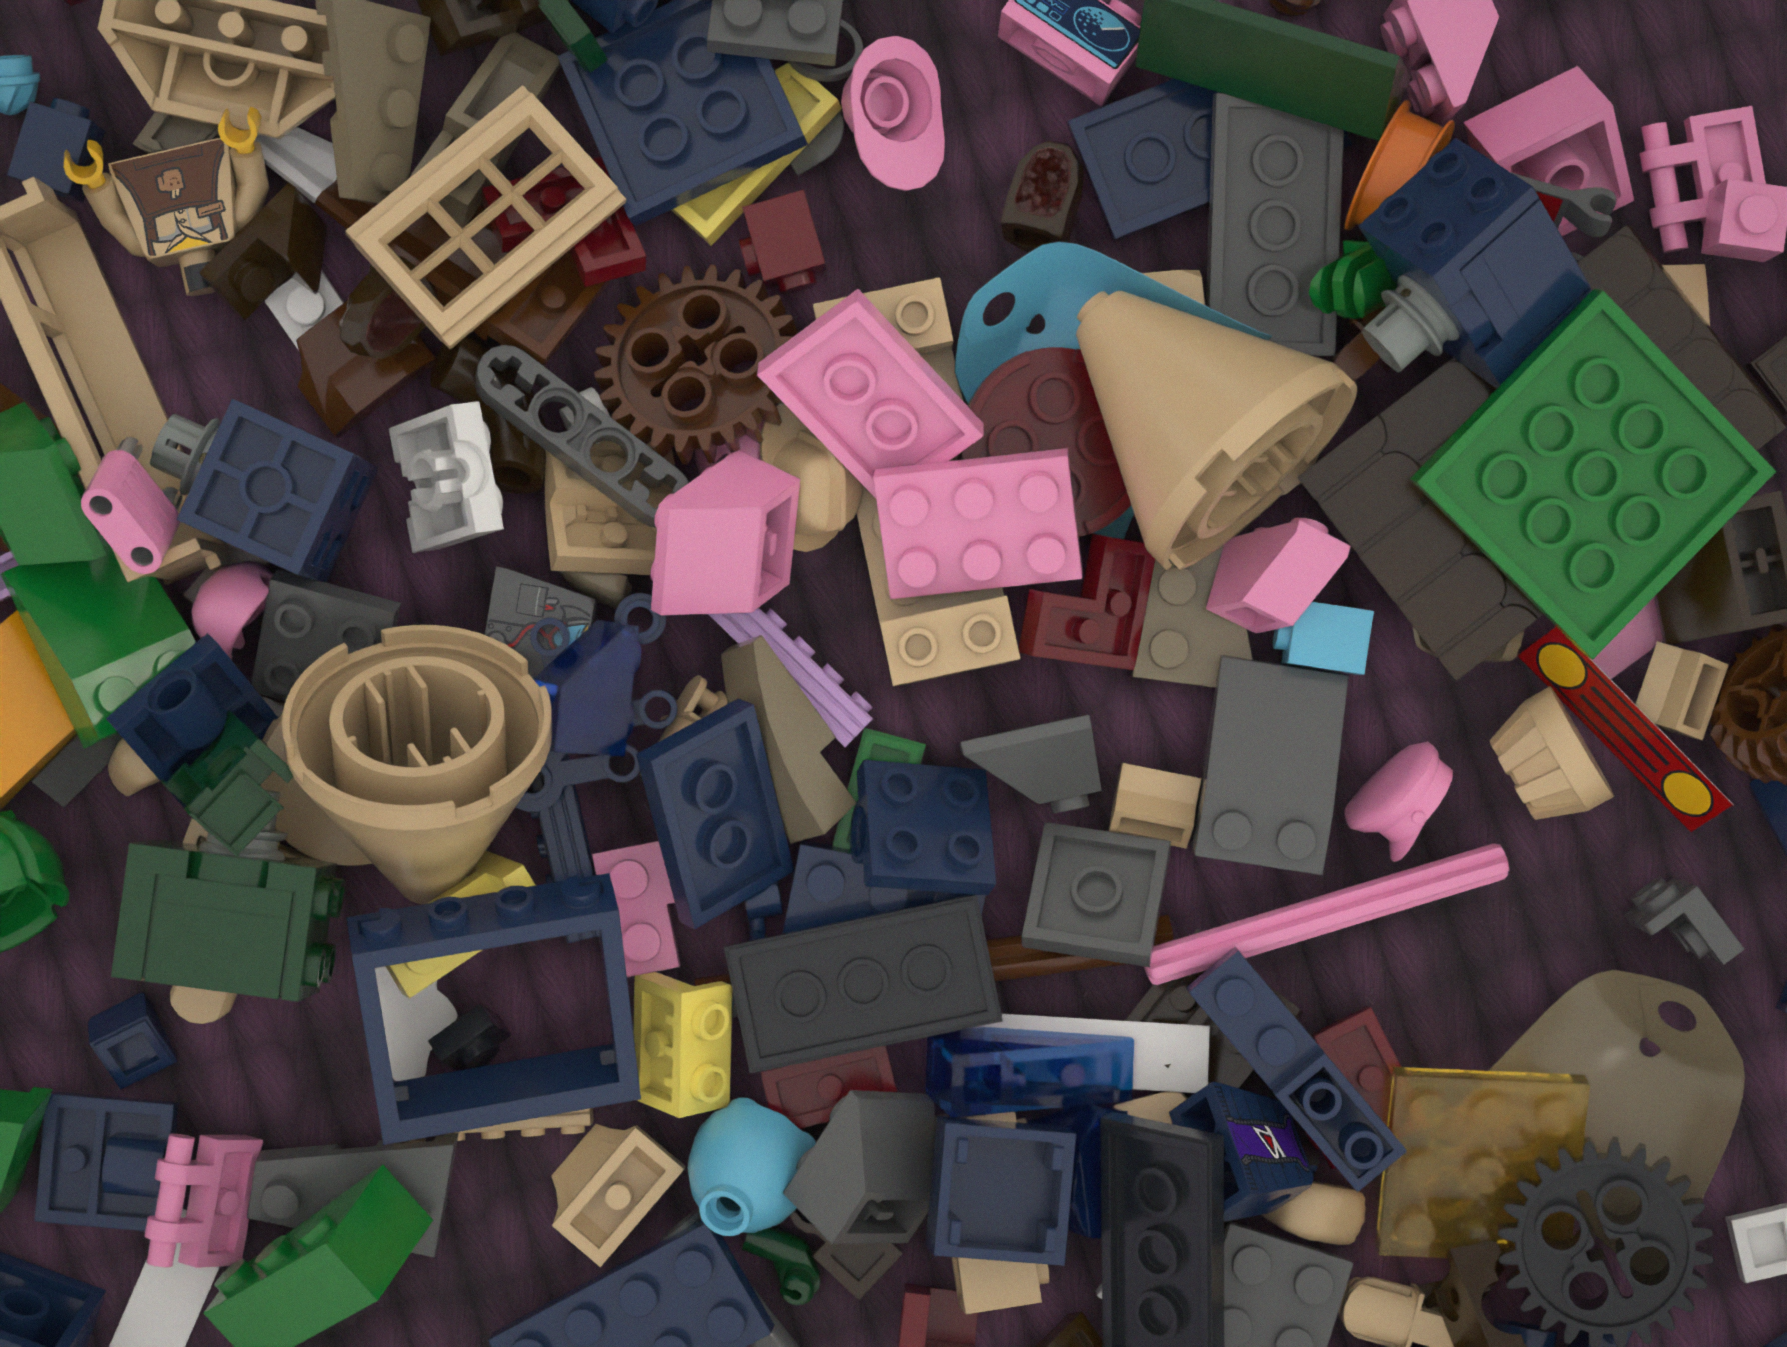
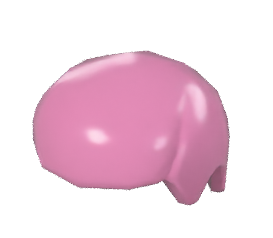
[191,561,273,659]

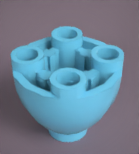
[687,1098,816,1236]

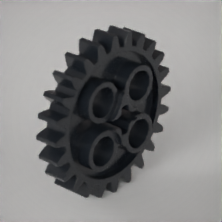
[1498,1136,1713,1347]

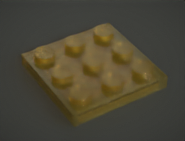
[1375,1067,1590,1258]

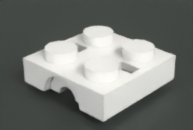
[389,401,504,553]

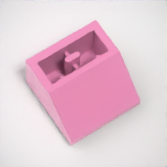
[1380,0,1499,126]
[650,450,800,615]

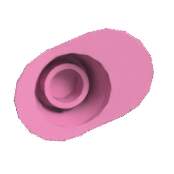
[841,36,945,191]

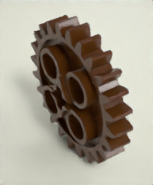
[594,264,798,465]

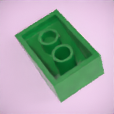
[1,532,196,749]

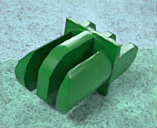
[1309,240,1397,319]

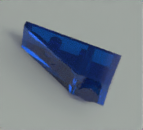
[926,1027,1134,1118]

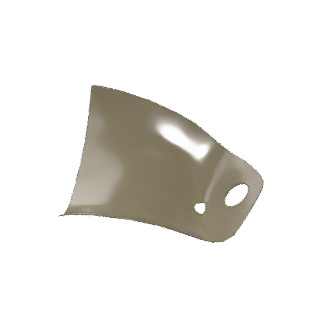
[1429,970,1745,1275]

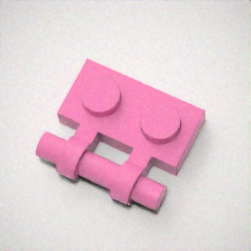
[1639,106,1766,253]
[144,1134,263,1268]

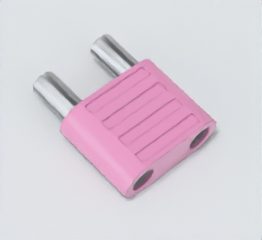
[81,437,182,574]

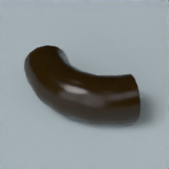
[430,335,547,494]

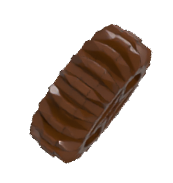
[1709,624,1787,786]

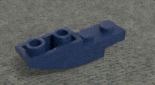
[1186,947,1407,1193]

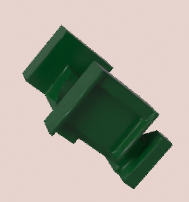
[161,710,294,857]

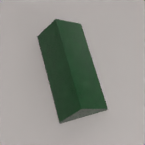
[1135,0,1411,141]

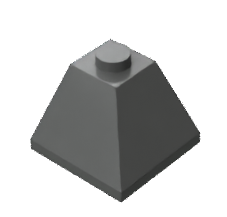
[958,715,1102,813]

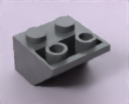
[783,1090,936,1244]

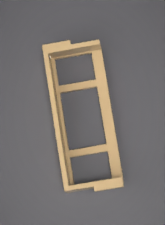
[0,177,233,585]

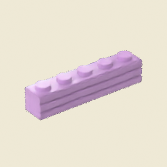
[708,608,873,747]

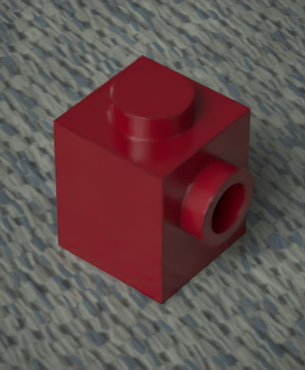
[739,189,827,294]

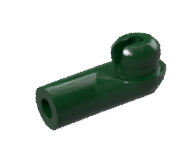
[741,1227,820,1306]

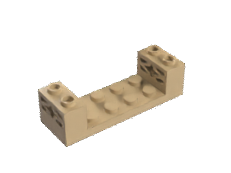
[813,277,1020,687]

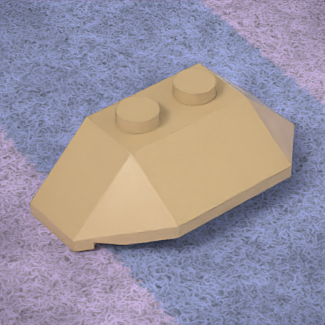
[98,0,335,139]

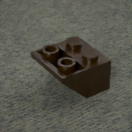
[1654,491,1787,645]

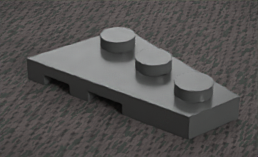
[247,1133,459,1257]

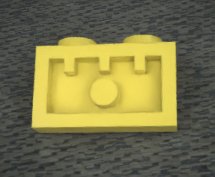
[633,972,733,1118]

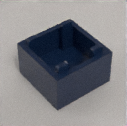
[925,1116,1076,1266]

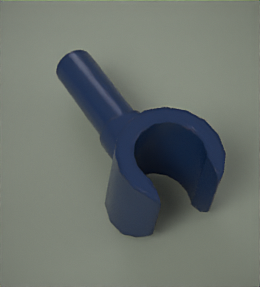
[745,881,783,940]

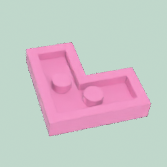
[592,841,681,977]

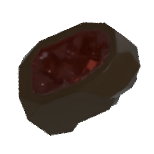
[1000,141,1084,252]
[339,255,439,359]

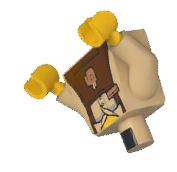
[64,107,269,296]

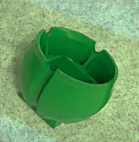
[0,810,70,953]

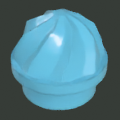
[0,55,41,115]

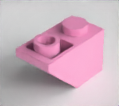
[1206,518,1351,634]

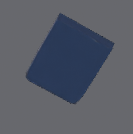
[88,993,178,1090]

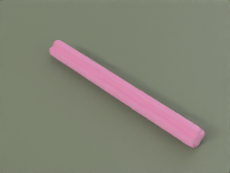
[1144,843,1509,985]

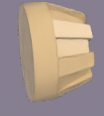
[1489,686,1614,820]

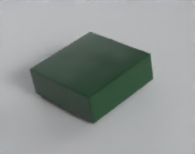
[538,0,608,73]

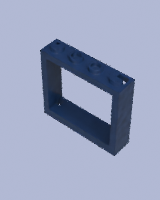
[346,873,641,1145]

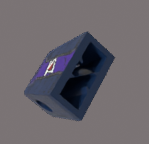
[1169,1082,1319,1222]

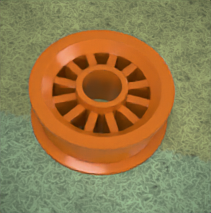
[1345,100,1455,231]

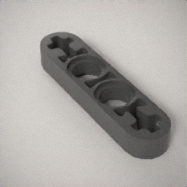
[475,345,688,527]

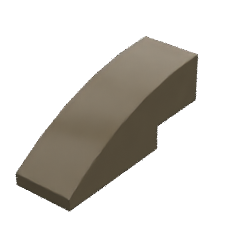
[411,32,561,228]
[721,635,857,843]

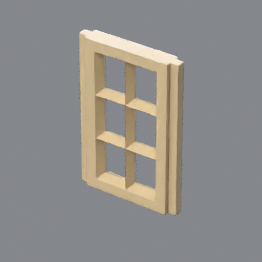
[345,85,626,349]

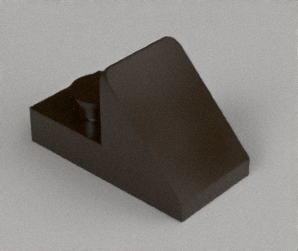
[199,182,327,320]

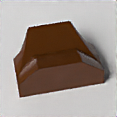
[296,300,436,438]

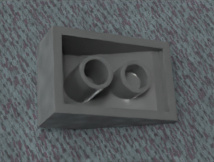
[1190,655,1349,875]

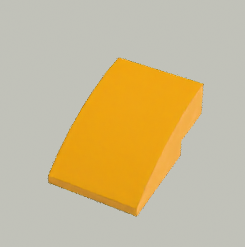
[0,610,76,810]

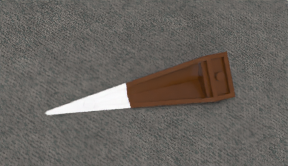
[255,127,611,367]

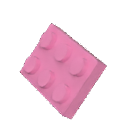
[757,289,984,498]
[873,448,1083,599]

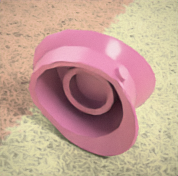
[1345,741,1453,862]

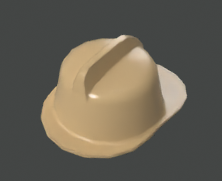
[760,403,863,552]

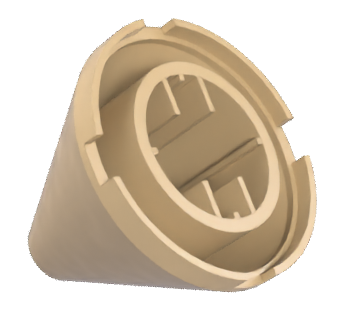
[1076,290,1357,570]
[282,625,552,904]

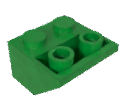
[0,401,107,566]

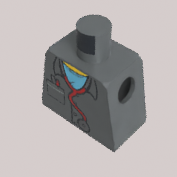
[485,567,628,689]

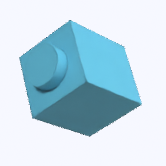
[1273,602,1374,675]

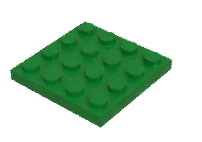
[1410,288,1776,660]

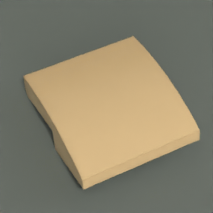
[545,441,675,575]

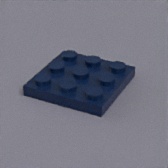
[557,0,809,227]

